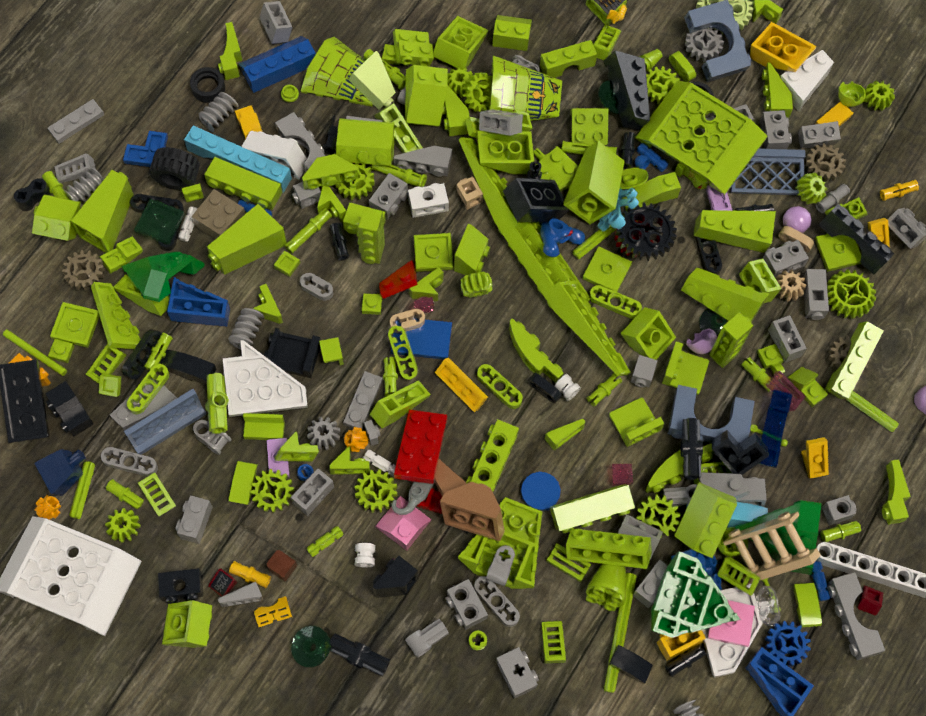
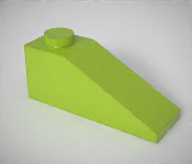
[374,103,423,153]
[621,172,681,211]
[113,275,170,316]
[370,380,431,429]

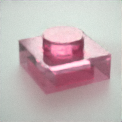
[414,297,434,313]
[611,464,633,485]

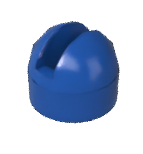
[635,155,651,170]
[297,464,314,482]

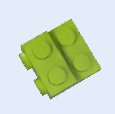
[393,29,434,66]

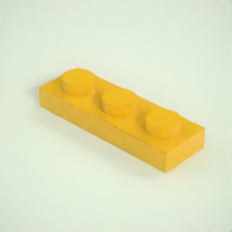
[435,357,488,412]

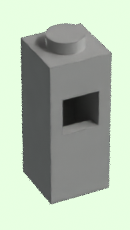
[803,269,829,320]

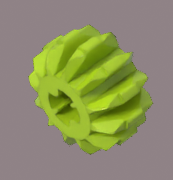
[447,66,473,98]
[864,80,895,111]
[796,173,827,204]
[461,272,492,298]
[105,508,141,543]

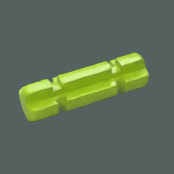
[307,526,343,557]

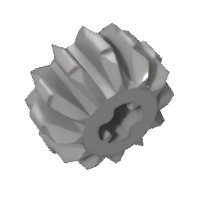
[307,417,340,450]

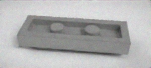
[48,99,104,144]
[343,371,383,429]

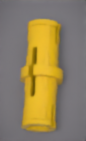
[880,180,919,201]
[229,561,271,588]

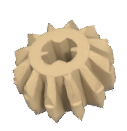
[776,269,806,302]

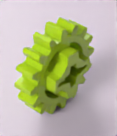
[646,66,680,104]
[462,73,492,112]
[335,163,375,200]
[250,469,295,513]
[355,469,398,513]
[637,494,680,537]

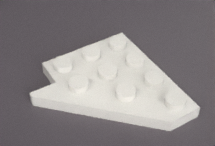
[223,340,308,417]
[702,584,774,678]

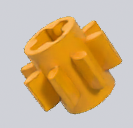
[344,427,369,452]
[34,495,61,520]

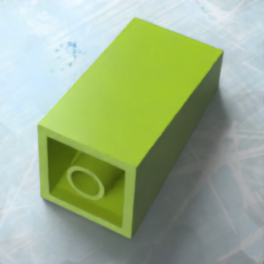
[563,141,624,224]
[71,170,134,253]
[207,204,287,275]

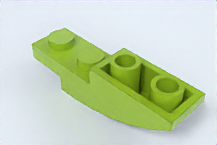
[509,318,564,384]
[646,443,715,493]

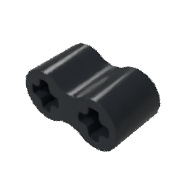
[14,178,51,211]

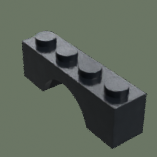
[819,204,894,275]

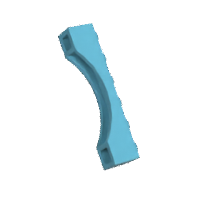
[184,126,292,193]

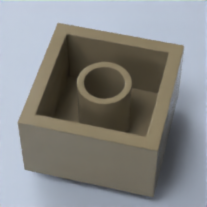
[191,189,245,239]

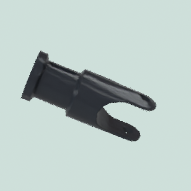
[323,114,346,155]

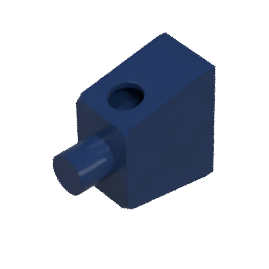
[34,449,86,496]

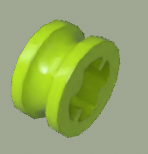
[469,630,487,651]

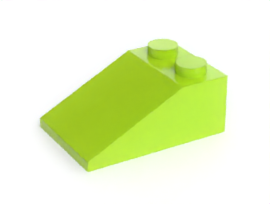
[433,16,489,70]
[405,65,448,127]
[477,131,534,174]

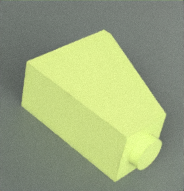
[349,51,396,110]

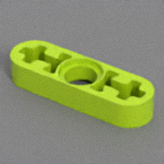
[589,285,642,319]
[388,326,418,380]
[127,364,169,415]
[477,364,523,409]

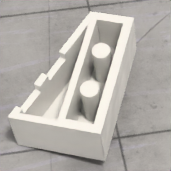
[781,50,834,112]
[242,131,307,180]

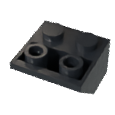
[372,556,418,598]

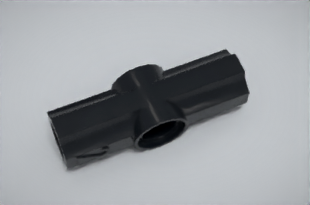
[680,418,703,480]
[329,633,390,677]

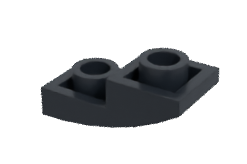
[609,645,653,684]

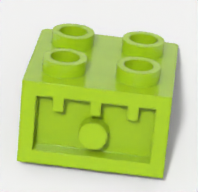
[570,108,608,145]
[662,342,709,395]
[609,397,664,447]

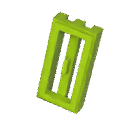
[546,544,591,582]

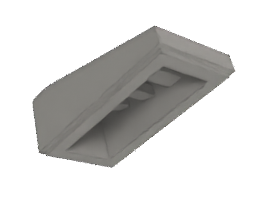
[54,153,96,183]
[218,582,264,607]

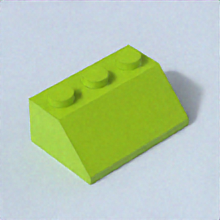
[336,119,394,166]
[674,482,737,558]

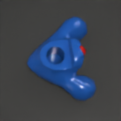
[540,219,585,257]

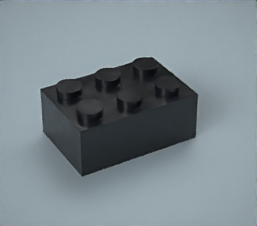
[503,178,569,223]

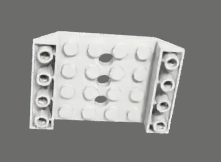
[0,516,142,636]

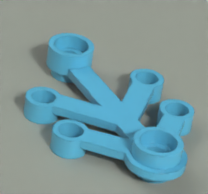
[598,188,639,231]

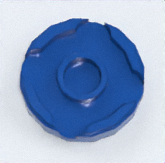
[521,472,561,511]

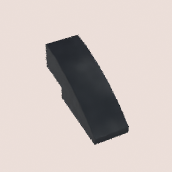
[159,349,217,385]

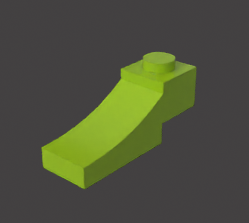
[218,22,242,80]
[882,459,911,525]

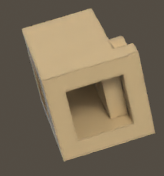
[456,176,483,210]

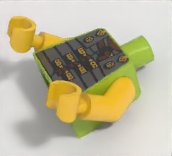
[586,0,627,26]

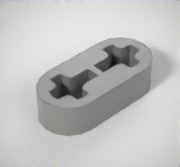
[300,273,333,301]

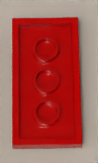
[394,409,448,484]

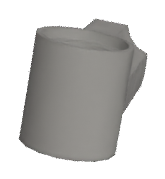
[663,484,697,507]
[405,619,449,657]

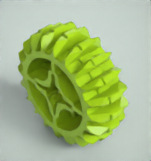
[827,269,876,319]

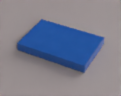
[391,318,452,360]

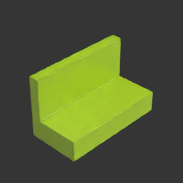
[243,413,285,440]

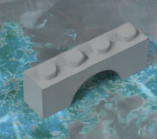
[275,112,325,172]
[827,572,885,661]

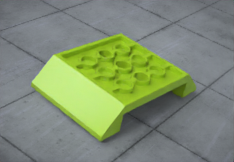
[635,81,767,195]

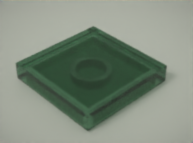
[134,199,185,245]

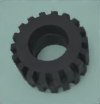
[149,147,200,190]

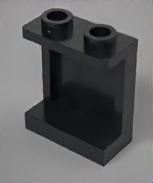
[264,328,321,379]

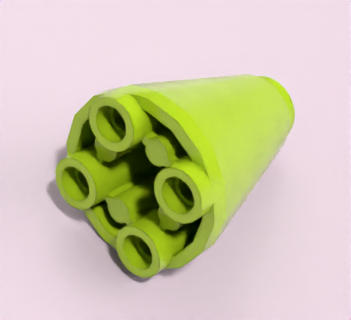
[586,564,626,611]

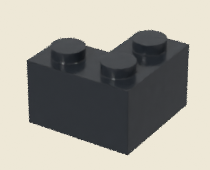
[45,381,94,437]
[711,430,769,475]

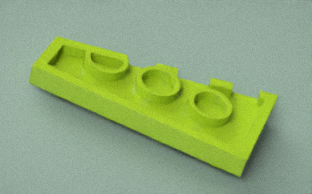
[91,282,147,350]

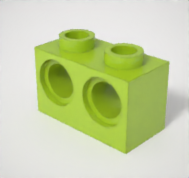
[739,259,781,303]

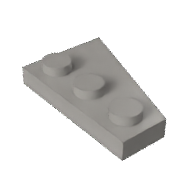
[110,378,177,430]

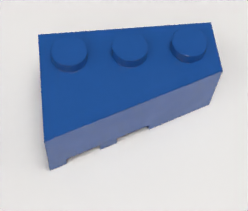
[167,277,230,327]
[746,647,814,716]

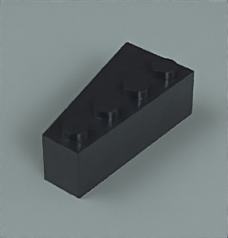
[603,50,650,131]

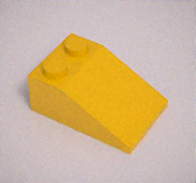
[750,22,816,72]

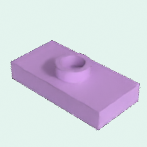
[706,186,732,211]
[267,438,290,479]

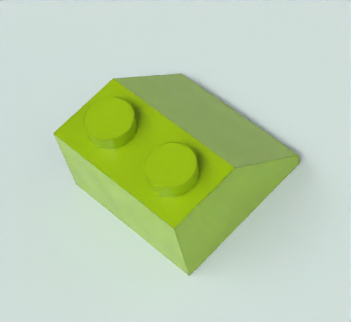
[493,15,532,51]
[32,195,81,241]
[454,224,490,275]
[621,307,676,360]
[162,600,213,648]

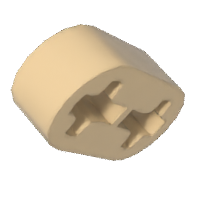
[779,226,814,253]
[390,309,425,333]

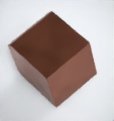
[267,550,297,582]

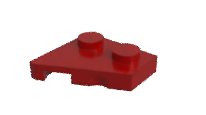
[379,260,418,299]

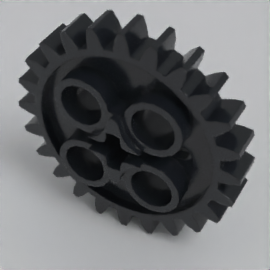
[615,202,677,261]

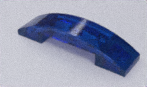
[758,389,793,468]

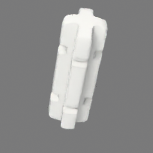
[178,207,197,242]
[363,450,396,477]

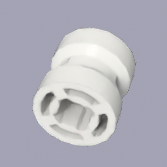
[555,374,581,401]
[355,543,375,567]

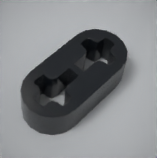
[527,373,562,403]

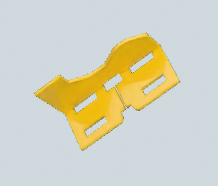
[254,596,292,627]

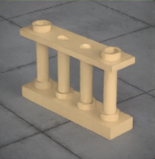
[723,511,821,584]

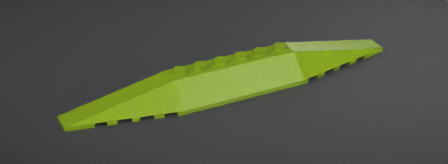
[459,137,631,376]

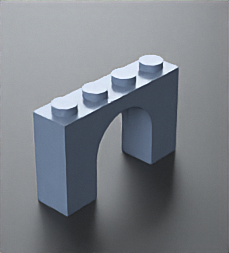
[684,0,751,82]
[668,385,755,444]

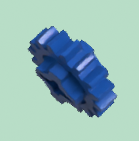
[765,621,811,667]

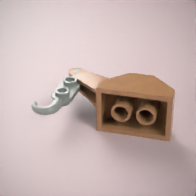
[392,459,505,541]

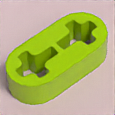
[669,51,696,82]

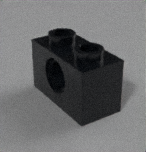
[158,568,203,604]

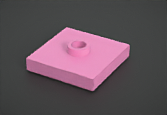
[707,600,755,647]

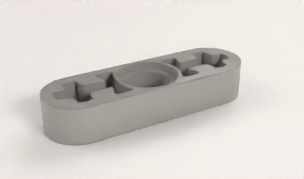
[101,447,158,477]
[474,576,520,627]

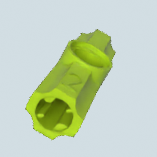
[205,373,229,434]

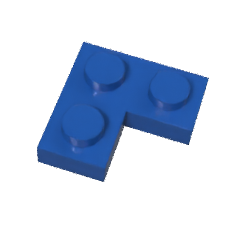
[123,131,168,167]

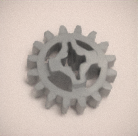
[685,28,724,62]

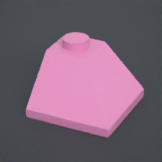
[375,496,431,551]

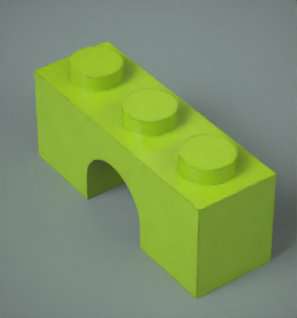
[540,40,597,78]

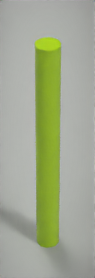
[3,329,67,376]

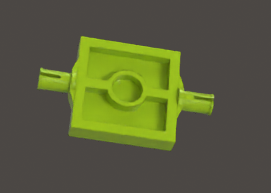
[533,146,579,191]

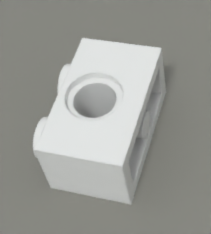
[408,183,449,218]

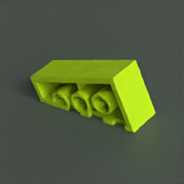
[693,210,776,253]
[681,268,769,322]

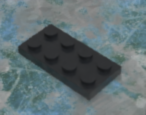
[0,359,50,443]

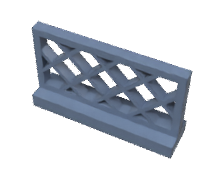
[731,149,805,195]
[124,389,206,455]

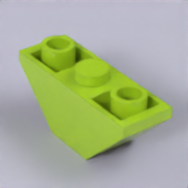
[302,154,359,190]

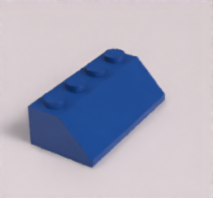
[238,36,316,93]

